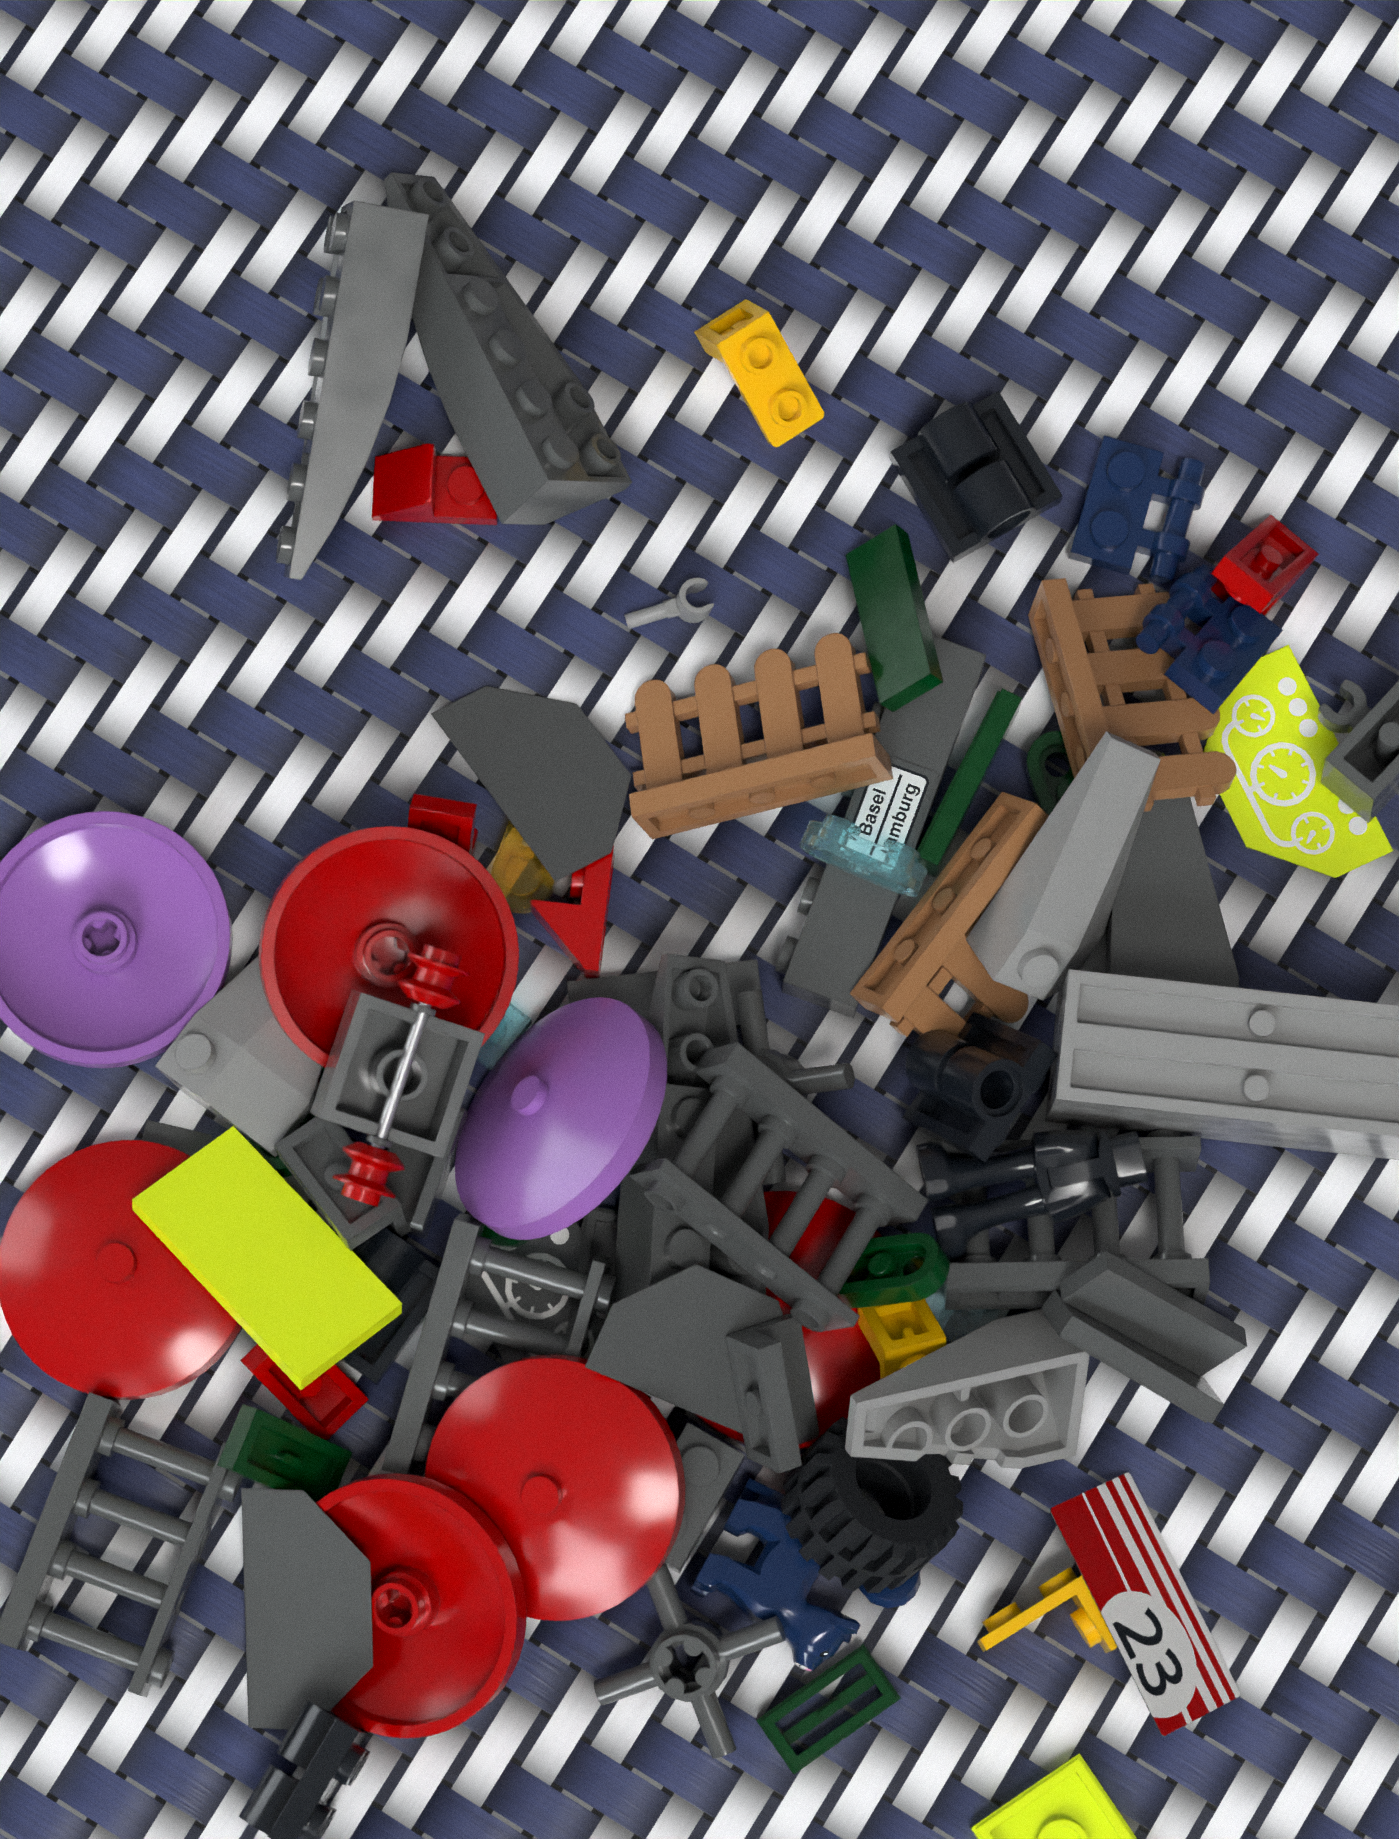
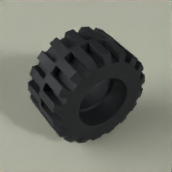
[781,1417,964,1593]

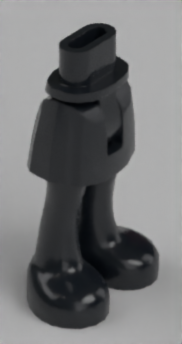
[916,1130,1148,1262]

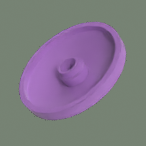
[0,811,233,1068]
[455,997,667,1240]

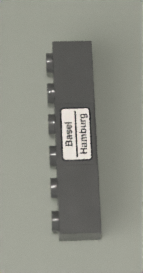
[775,636,986,1019]

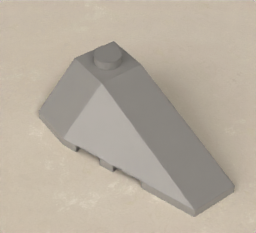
[966,731,1161,1000]
[155,955,323,1157]
[845,1309,1090,1469]

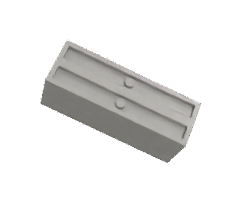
[1045,969,1399,1160]

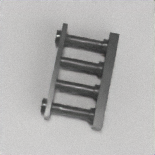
[628,1042,928,1332]
[941,1130,1210,1310]
[381,1213,617,1474]
[0,1392,243,1697]

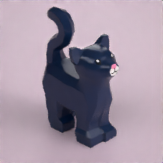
[690,1478,921,1671]

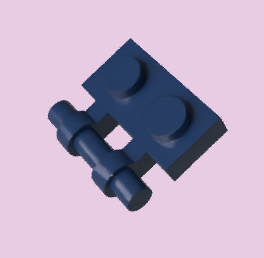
[1069,436,1206,584]
[1136,564,1283,714]

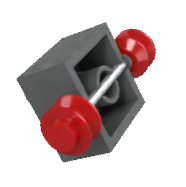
[310,944,485,1207]

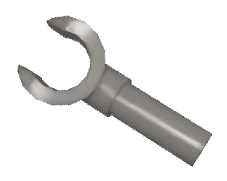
[624,578,714,629]

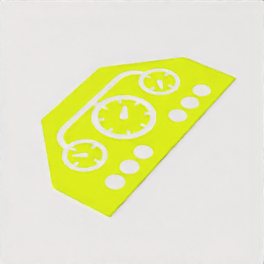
[1203,645,1393,878]

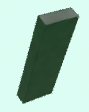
[846,524,943,712]
[914,688,1022,878]

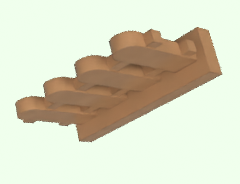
[1028,578,1237,812]
[625,633,893,839]
[850,792,1049,1037]

